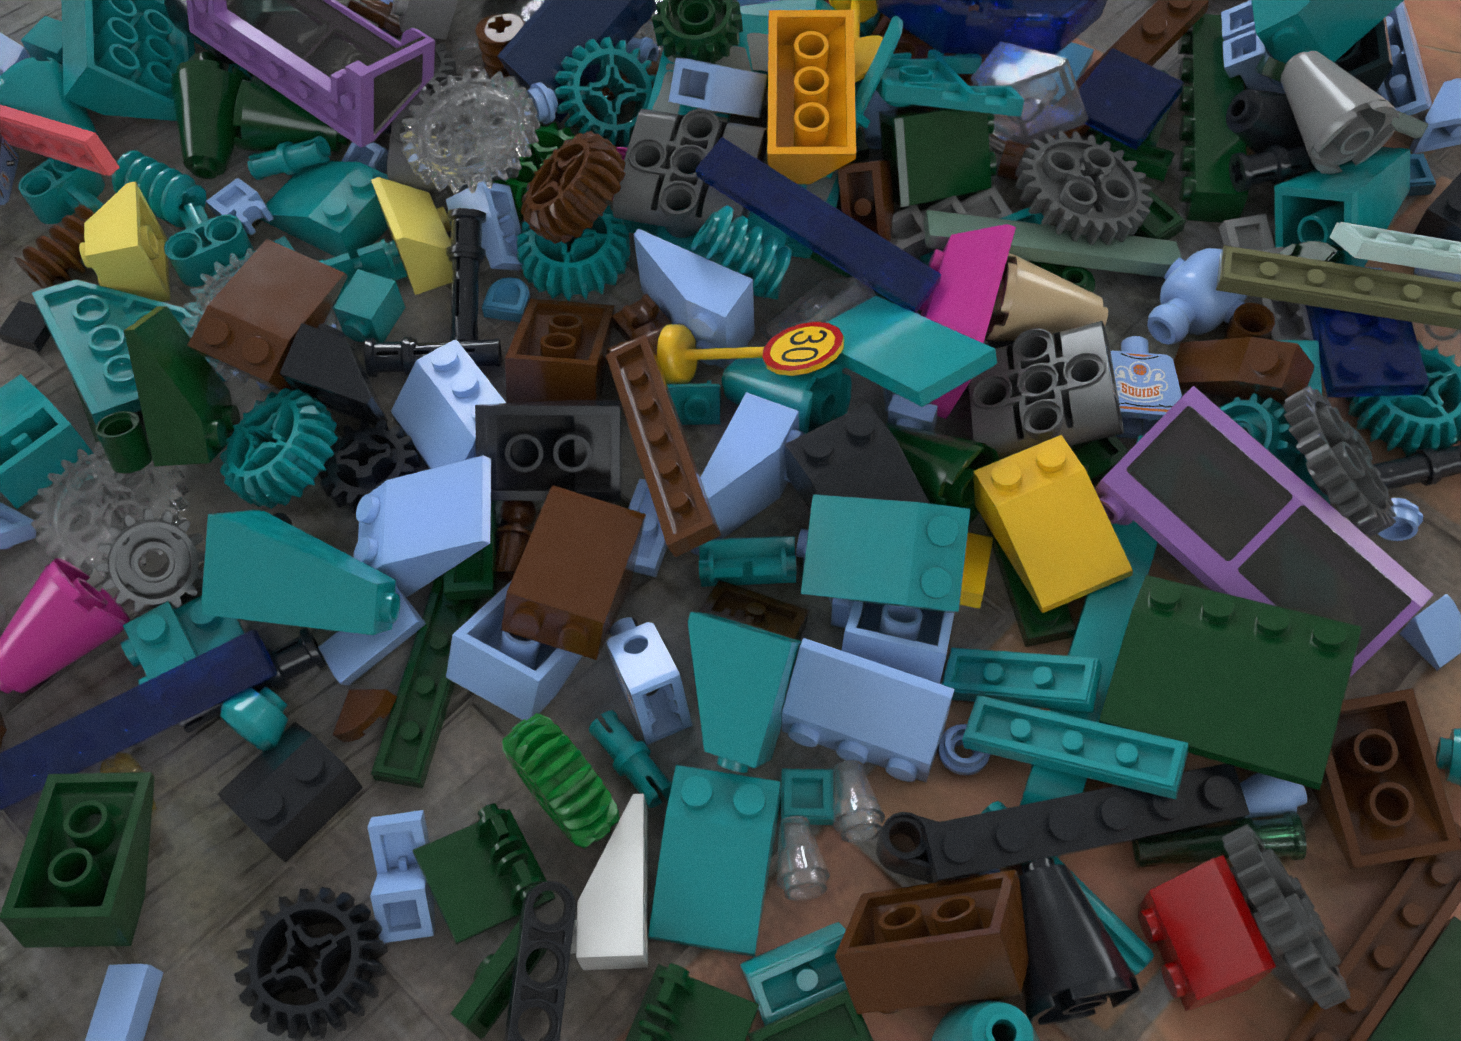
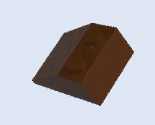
[187,239,348,392]
[505,299,615,403]
[1312,688,1461,869]

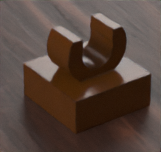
[612,294,672,341]

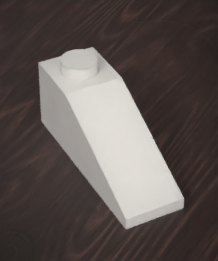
[570,794,648,970]

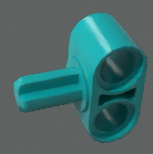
[18,158,105,224]
[164,203,255,287]

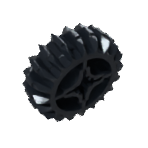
[234,887,388,1041]

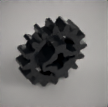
[318,419,421,514]

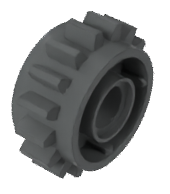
[95,508,205,613]

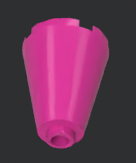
[0,558,130,694]

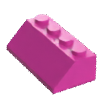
[897,224,1016,419]

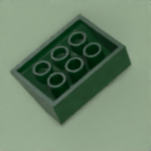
[1099,575,1362,790]

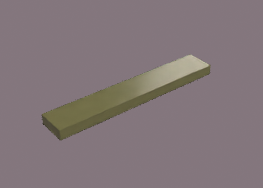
[1216,245,1461,330]

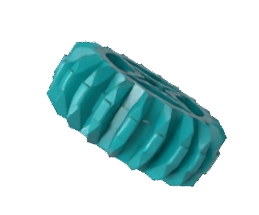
[554,37,656,148]
[516,206,631,302]
[1345,340,1461,457]
[219,388,338,509]

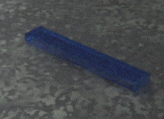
[695,137,942,313]
[0,630,278,811]

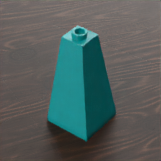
[1274,147,1410,267]
[201,510,400,635]

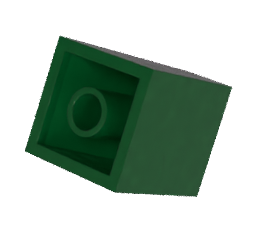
[879,106,997,207]

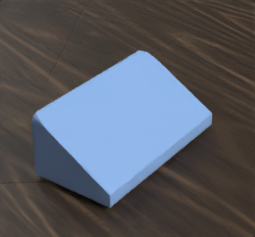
[318,586,426,685]
[85,964,164,1041]

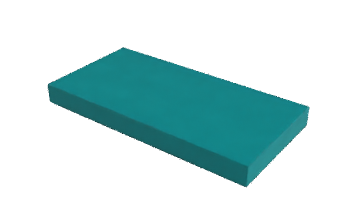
[826,296,997,407]

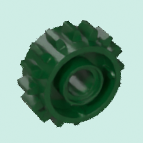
[652,0,743,64]

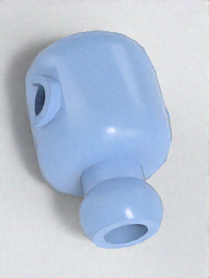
[1147,248,1247,345]

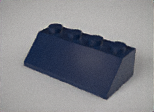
[498,0,656,123]

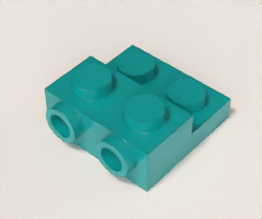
[120,595,258,716]

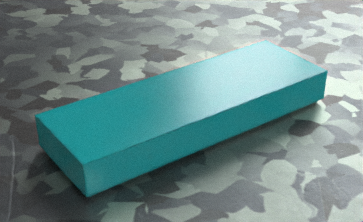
[941,648,1102,713]

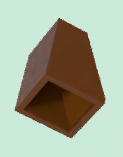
[501,485,646,660]

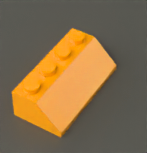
[767,10,856,184]

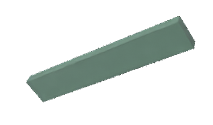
[923,210,1182,278]

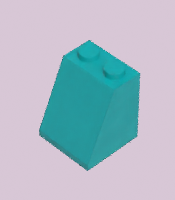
[688,612,802,773]

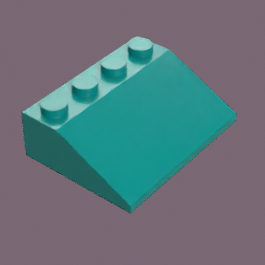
[61,0,195,121]

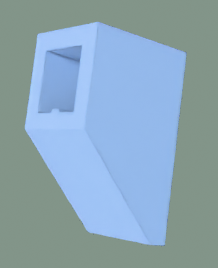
[668,58,768,118]

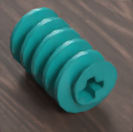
[112,150,207,227]
[690,205,792,298]

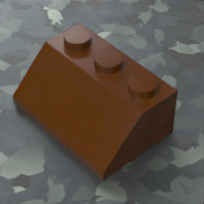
[835,870,1029,1014]

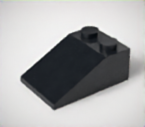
[475,400,622,501]
[785,403,930,510]

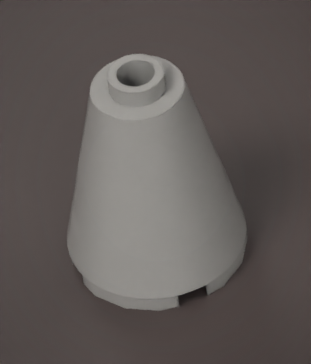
[1281,51,1399,174]

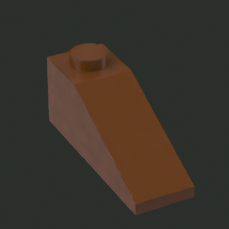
[1174,337,1315,405]

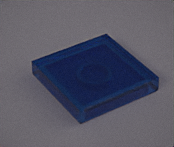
[1065,48,1184,150]

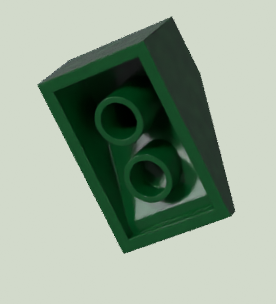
[124,306,240,467]
[0,772,155,948]

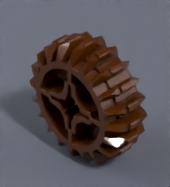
[521,131,626,244]

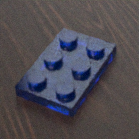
[1305,305,1429,397]

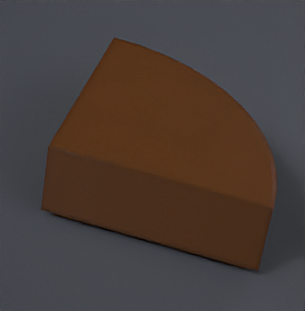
[333,689,397,742]

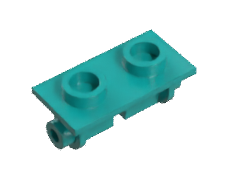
[319,239,407,301]
[667,380,721,425]
[699,536,797,587]

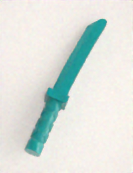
[825,16,903,179]

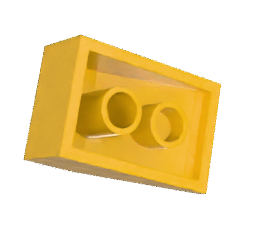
[973,435,1133,613]

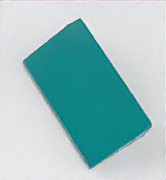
[740,922,847,1026]

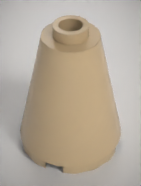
[985,253,1108,341]

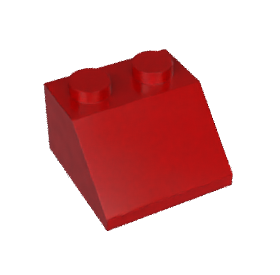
[1138,855,1276,1011]

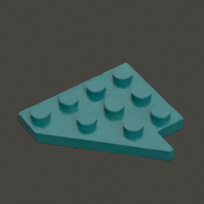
[32,279,227,425]

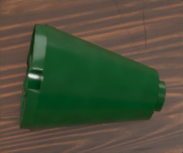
[171,59,251,179]
[233,71,350,152]
[885,423,999,524]

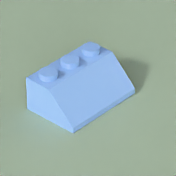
[391,339,506,469]
[782,638,954,782]

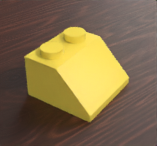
[371,177,453,295]
[79,181,170,302]

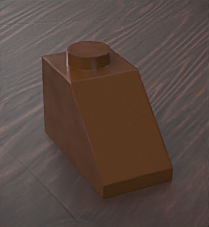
[838,160,894,249]

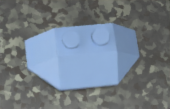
[1376,1,1432,116]

